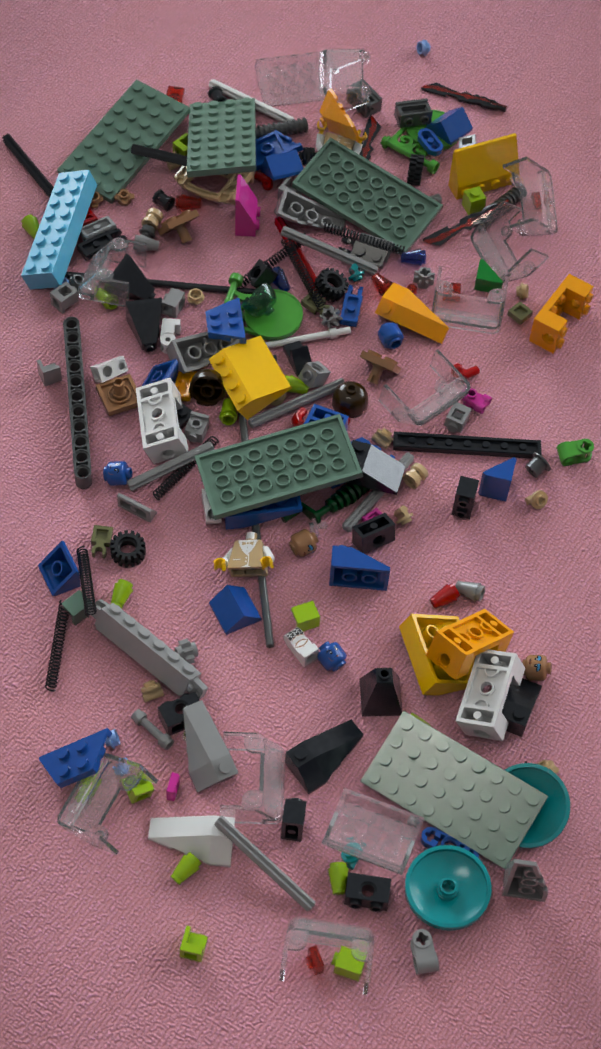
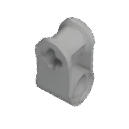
[410,929,439,975]

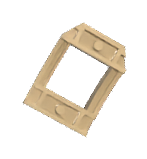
[173,166,255,205]

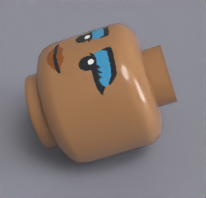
[289,529,319,557]
[522,655,552,681]

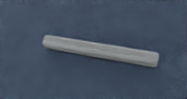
[127,441,214,491]

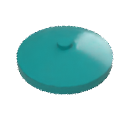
[505,763,571,848]
[405,845,492,931]

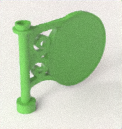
[380,110,458,174]
[224,273,303,340]

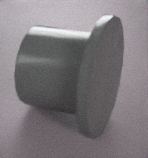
[525,452,551,478]

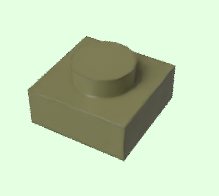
[507,302,533,325]

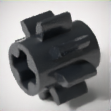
[299,147,317,165]

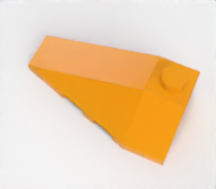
[319,89,361,142]
[375,282,449,344]

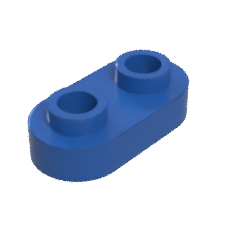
[417,128,443,156]

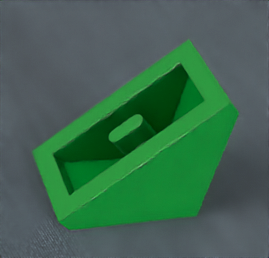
[474,259,503,294]

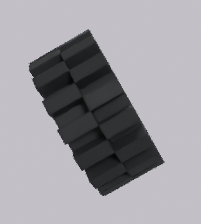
[407,153,425,186]
[314,268,349,302]
[110,530,146,568]

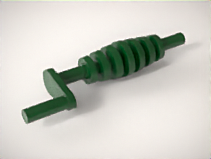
[281,483,370,524]

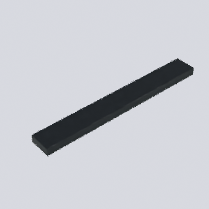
[393,432,542,459]

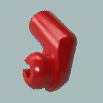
[254,171,273,190]
[452,363,480,379]
[291,407,307,427]

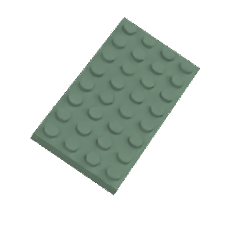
[57,79,191,203]
[187,98,256,178]
[292,137,443,255]
[195,414,363,520]
[361,711,548,870]

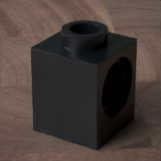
[247,259,279,290]

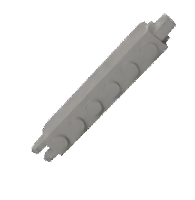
[88,599,208,699]

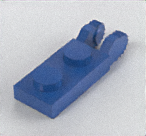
[339,285,364,327]

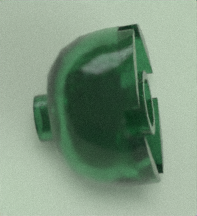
[241,283,277,317]

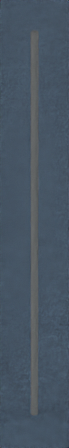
[238,412,274,648]

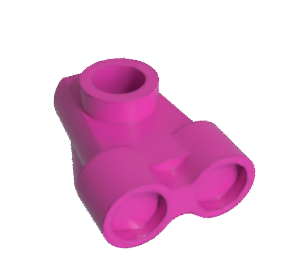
[460,388,492,414]

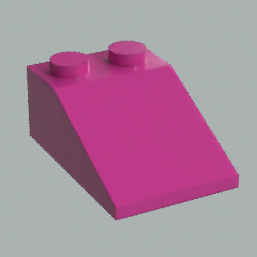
[235,174,261,237]

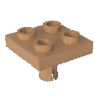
[158,209,200,244]
[360,349,402,385]
[96,374,138,417]

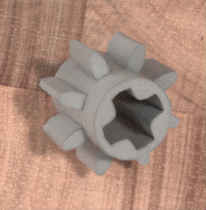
[413,267,435,289]
[319,305,343,328]
[174,639,198,664]

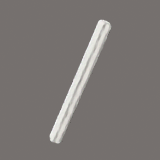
[209,79,294,122]

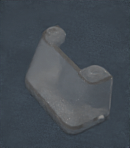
[319,49,371,112]

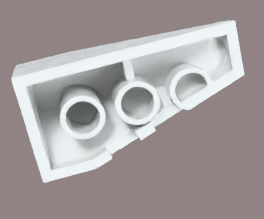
[148,815,235,867]

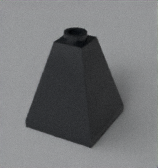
[104,254,156,300]
[126,298,162,352]
[359,668,402,716]

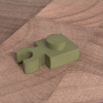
[301,291,330,315]
[91,525,113,559]

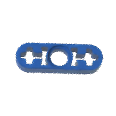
[421,827,479,858]

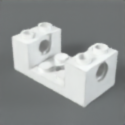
[136,378,188,464]
[456,649,525,741]

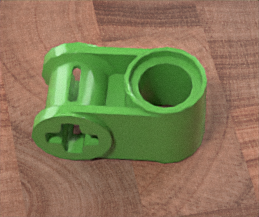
[556,439,594,466]

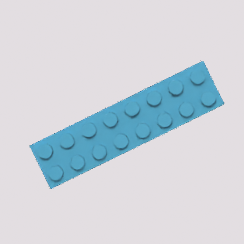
[21,170,97,290]

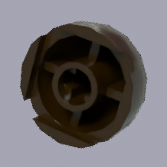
[189,369,226,406]
[332,381,368,418]

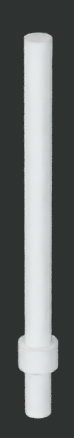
[265,327,351,349]

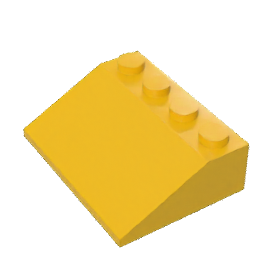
[448,133,519,200]
[209,335,292,420]
[399,614,474,696]

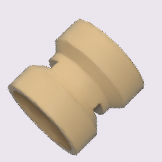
[141,208,164,232]
[403,463,428,489]

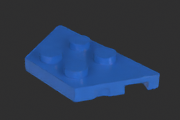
[255,130,304,172]
[205,298,246,344]
[39,728,112,788]

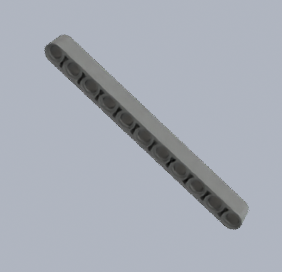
[63,317,92,489]

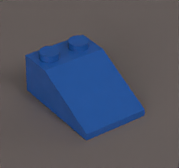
[329,545,390,591]

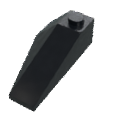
[285,719,364,794]

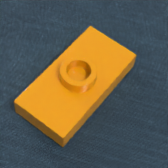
[175,371,197,401]

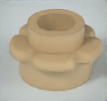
[516,283,529,300]
[187,288,205,305]

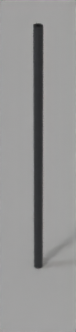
[65,272,263,294]

